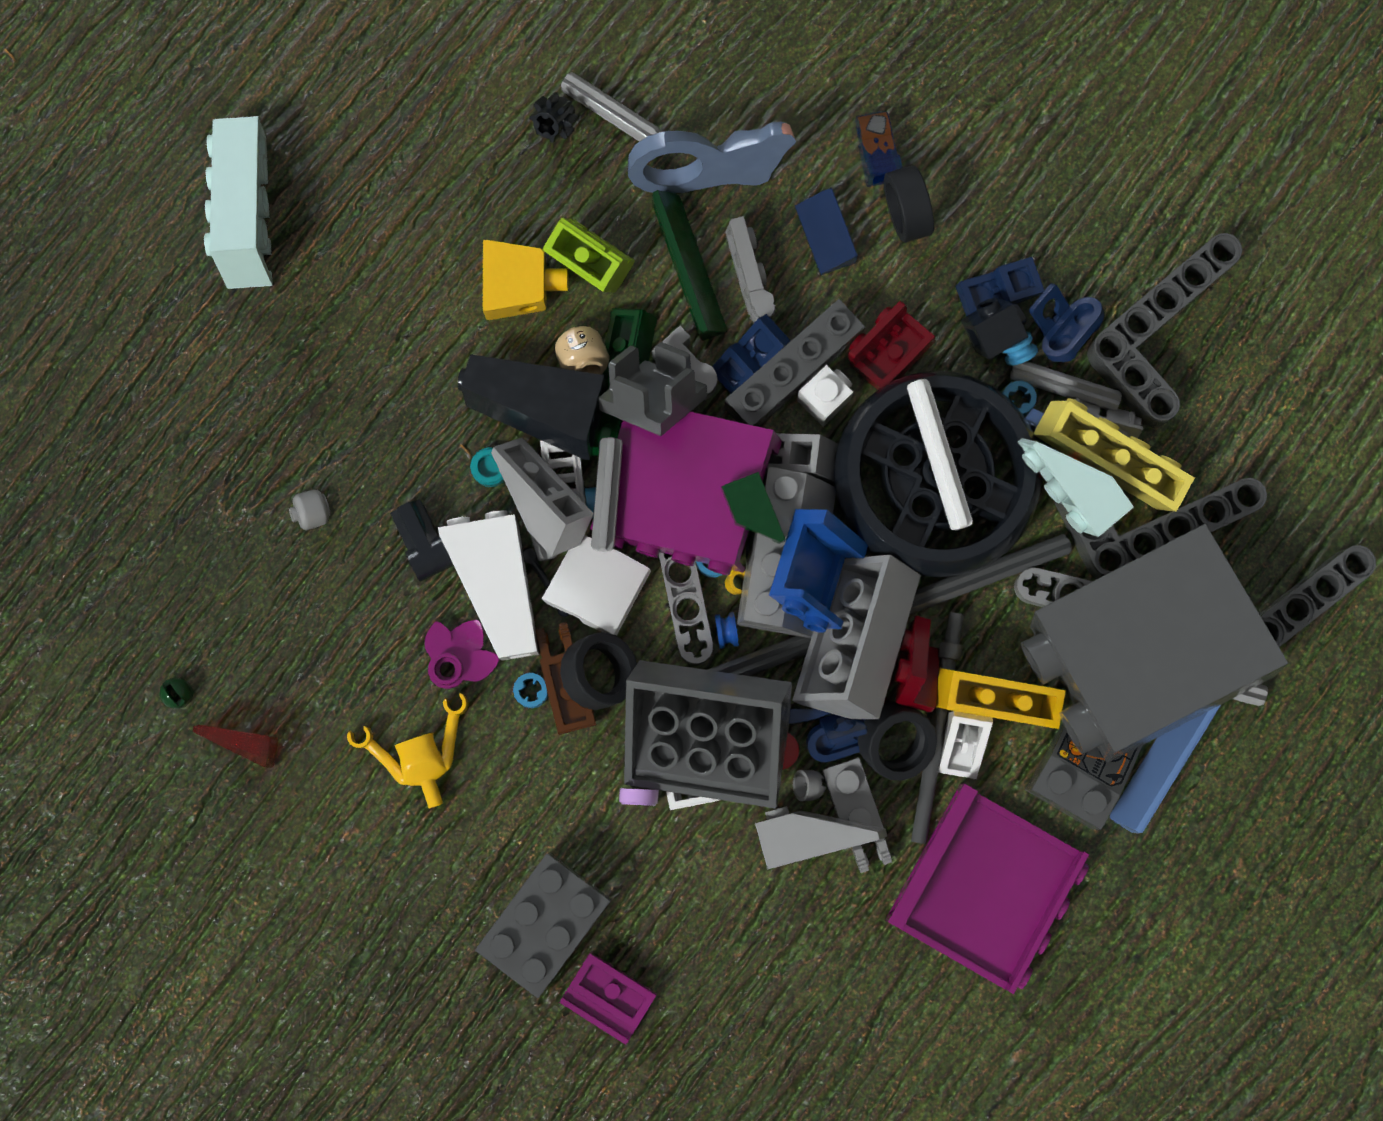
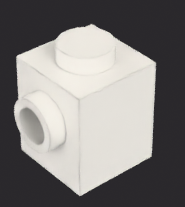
[797,365,853,427]

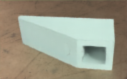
[1018,438,1134,537]

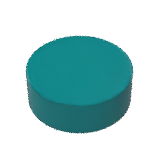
[470,448,504,487]

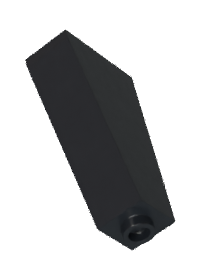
[458,354,607,460]

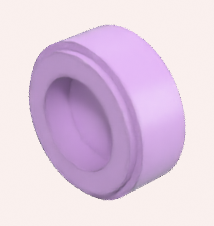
[619,788,659,806]

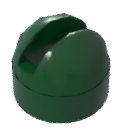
[159,678,193,709]

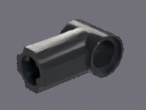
[390,499,454,582]

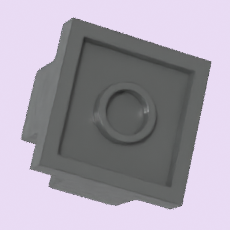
[598,342,707,436]

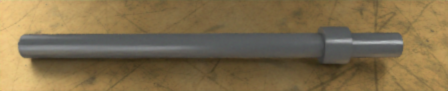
[911,612,964,844]

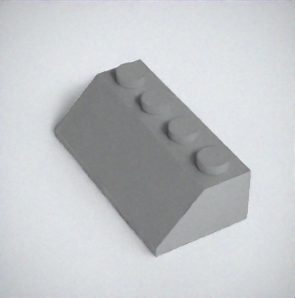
[736,467,836,638]
[792,555,921,719]

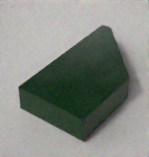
[721,472,786,544]

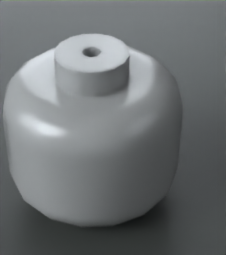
[289,489,330,530]

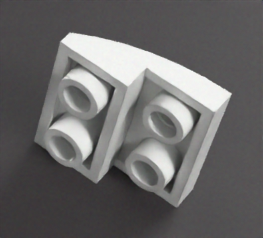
[542,535,651,636]

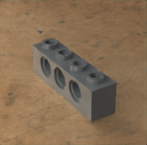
[725,299,865,427]

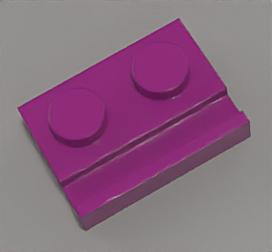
[559,952,657,1045]

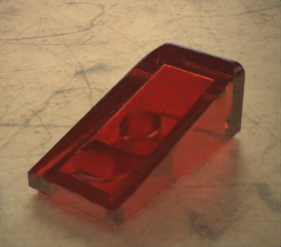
[193,724,279,768]

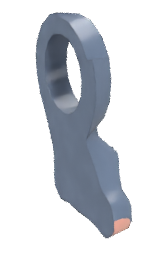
[628,122,796,193]

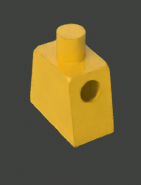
[483,240,569,320]

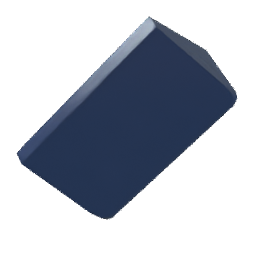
[795,188,858,276]

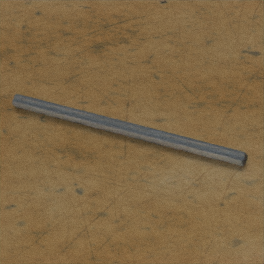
[708,534,1072,676]

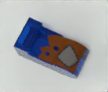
[855,110,903,187]

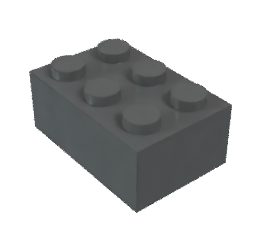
[475,853,612,998]

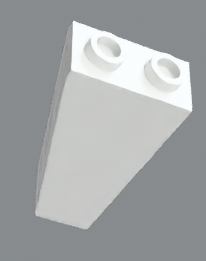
[438,510,540,661]

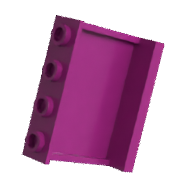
[590,412,782,575]
[885,784,1089,994]

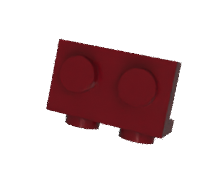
[848,300,936,390]
[895,615,939,712]

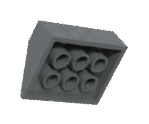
[624,660,792,809]

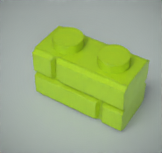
[543,218,635,293]

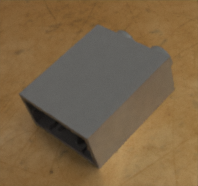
[1021,524,1288,763]

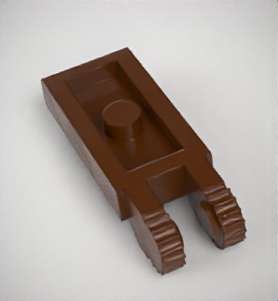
[535,622,597,735]

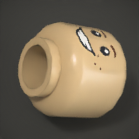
[555,326,609,375]

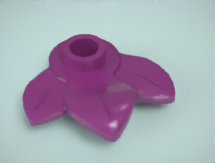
[425,620,499,689]

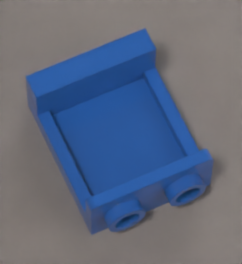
[769,509,868,633]

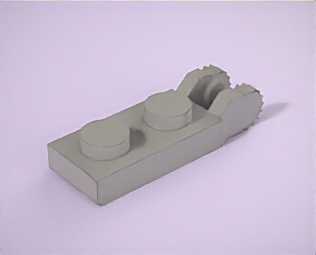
[725,216,776,323]
[822,758,892,873]

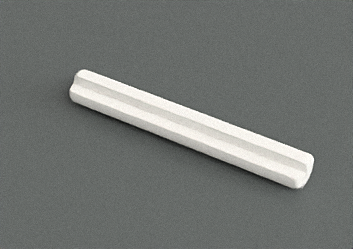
[907,379,973,530]

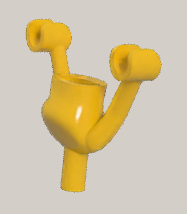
[347,693,469,809]

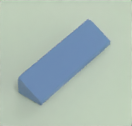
[1109,705,1221,833]

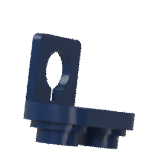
[1029,283,1105,362]
[806,714,868,762]

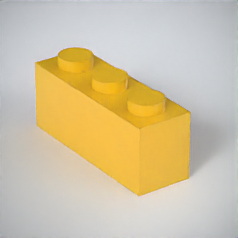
[936,668,1066,729]

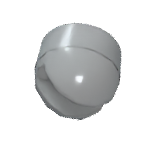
[793,770,826,801]

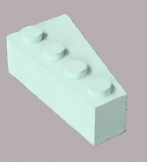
[204,116,272,289]

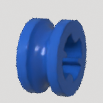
[715,612,739,649]

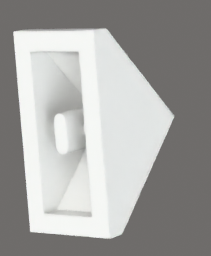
[938,711,993,779]

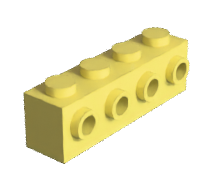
[1034,398,1195,512]

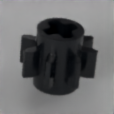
[529,92,579,143]

